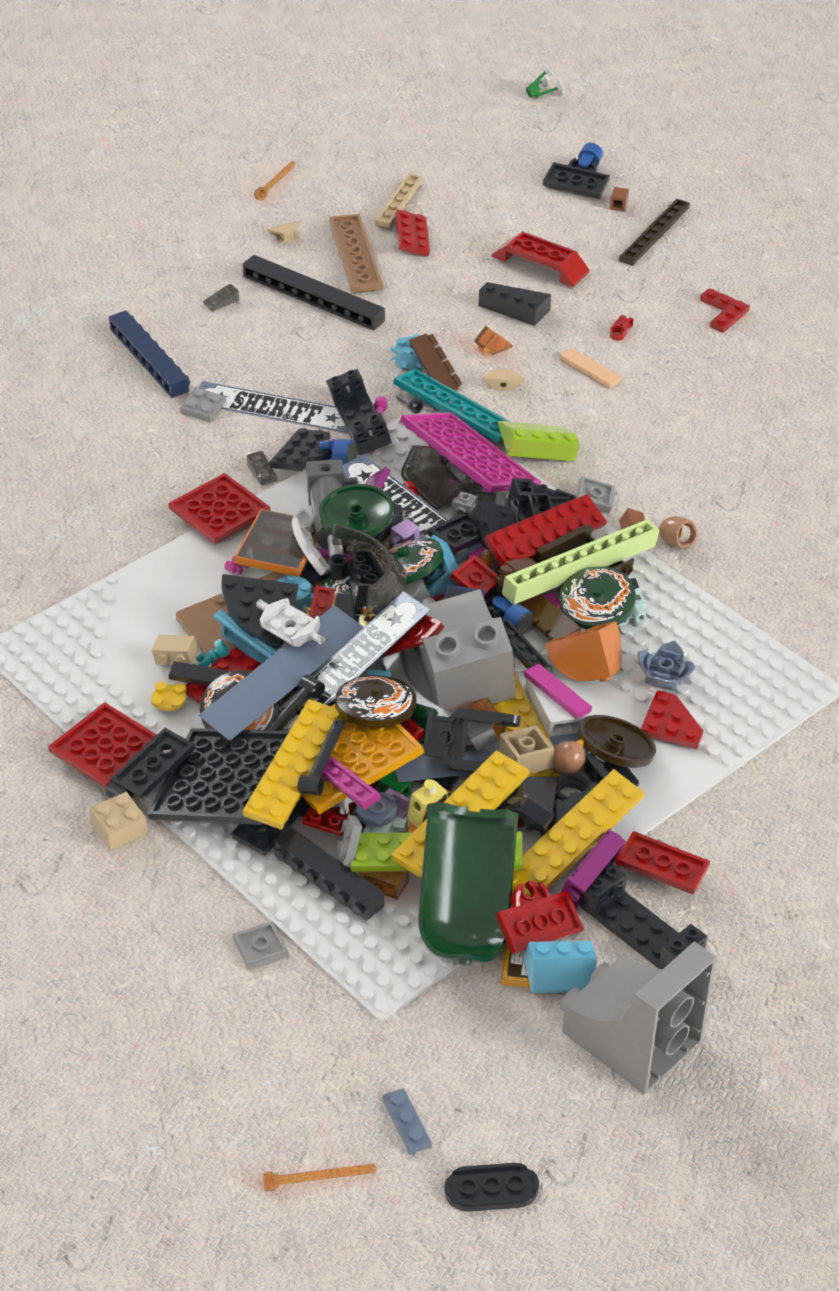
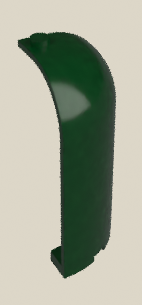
[418,803,518,966]

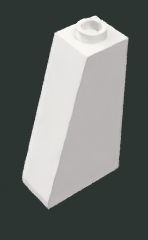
[525,679,588,737]

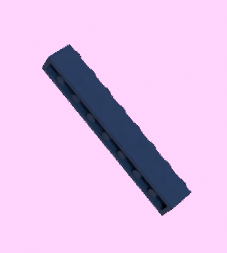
[109,310,190,398]

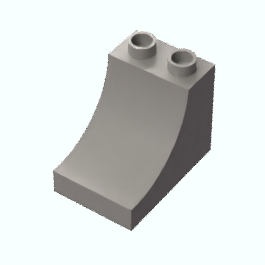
[416,589,516,712]
[560,941,716,1095]

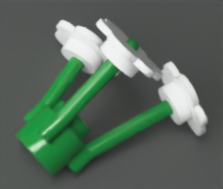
[525,63,564,98]

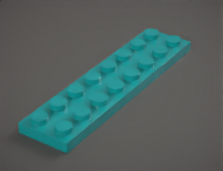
[393,369,511,443]

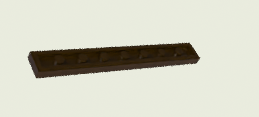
[619,199,690,266]

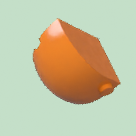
[545,621,622,682]

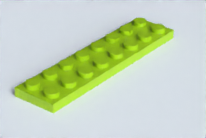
[351,832,523,872]

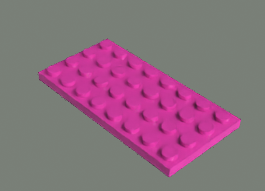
[400,412,542,493]

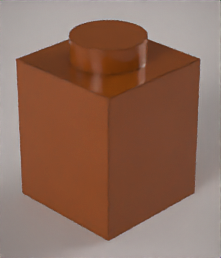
[610,187,629,212]
[619,508,645,530]

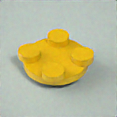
[151,682,186,711]

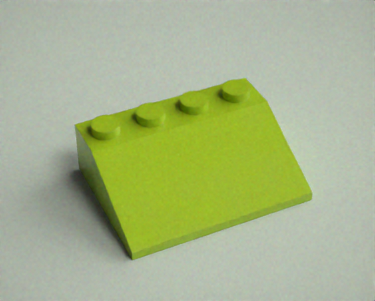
[498,421,580,461]

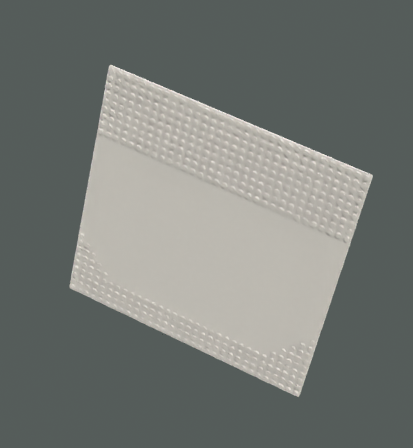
[0,403,839,1021]

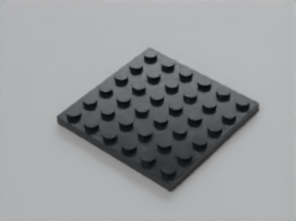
[148,728,289,825]

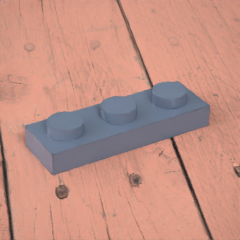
[383,1088,431,1155]

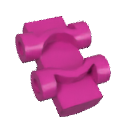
[224,555,250,575]

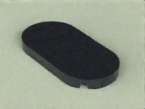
[444,1163,539,1212]

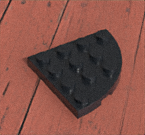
[221,574,298,648]

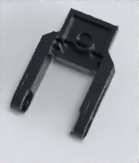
[423,708,521,773]

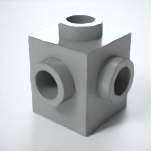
[452,492,477,518]

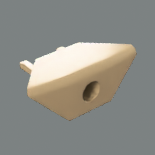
[267,220,302,244]
[483,368,524,391]

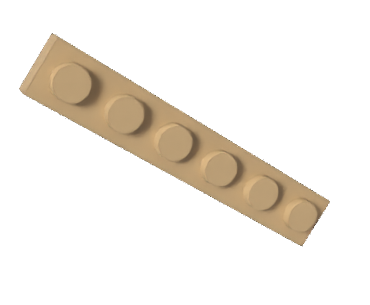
[375,173,423,228]

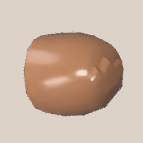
[658,516,698,548]
[552,740,585,775]

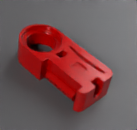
[610,315,634,341]

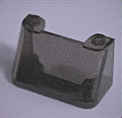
[401,445,483,511]

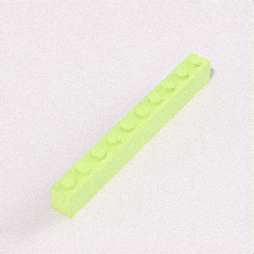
[502,519,659,604]

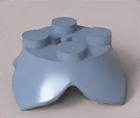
[637,640,695,690]

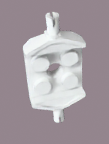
[256,598,325,647]

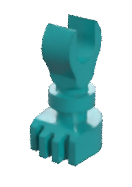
[196,639,230,667]

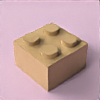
[498,725,554,774]
[89,792,147,851]

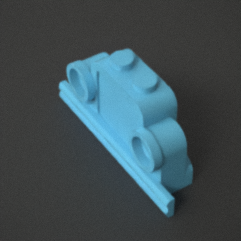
[213,609,293,664]

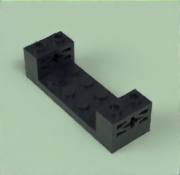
[326,368,392,456]
[580,863,707,969]

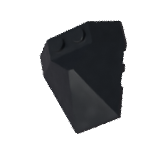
[506,478,576,523]
[495,776,559,831]

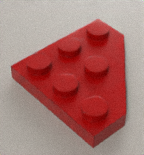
[380,614,444,657]
[641,690,703,750]

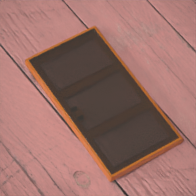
[234,509,317,576]

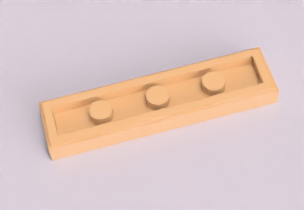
[560,348,621,388]

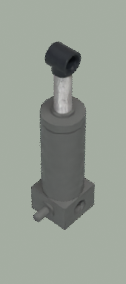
[306,459,358,580]

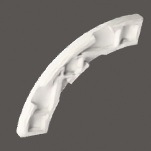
[292,509,329,576]

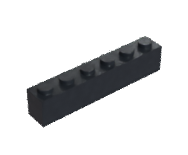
[274,827,384,921]

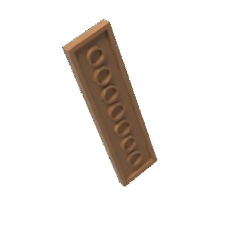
[329,214,383,292]

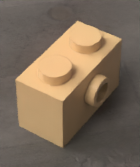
[151,634,199,665]

